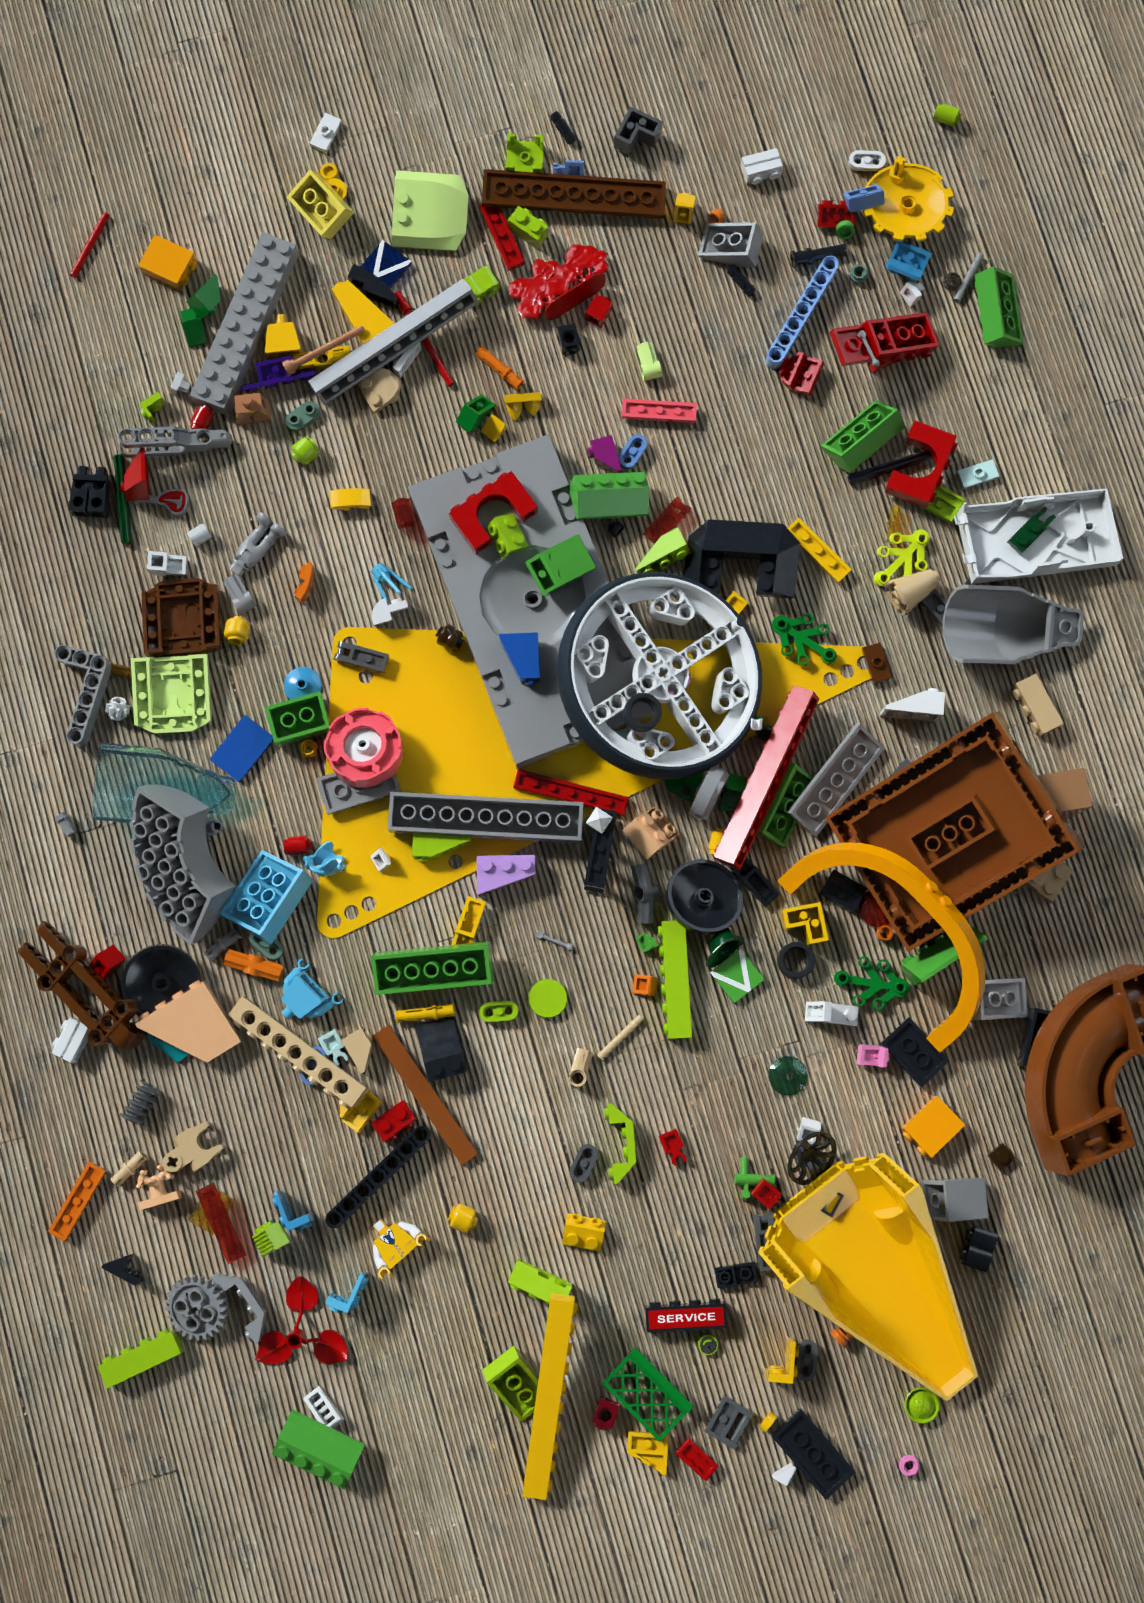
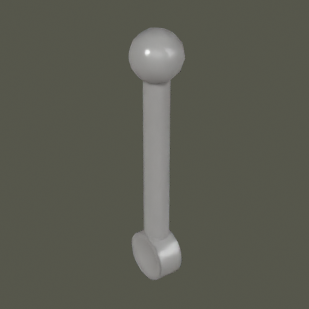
[858,330,880,367]
[536,931,574,951]

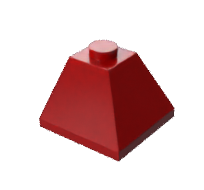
[121,448,150,501]

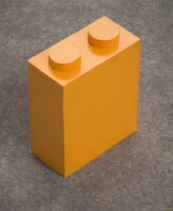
[138,235,198,291]
[901,1096,965,1158]

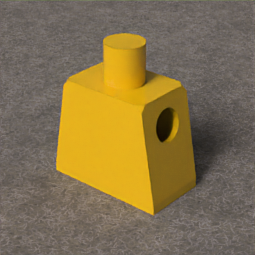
[265,314,302,360]

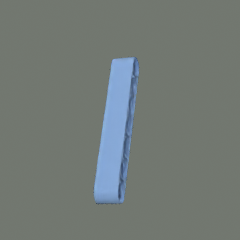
[766,256,839,369]

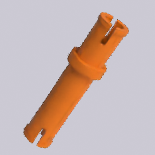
[475,346,524,390]

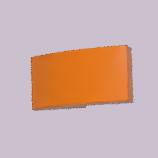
[294,561,314,604]

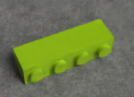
[97,1328,185,1389]

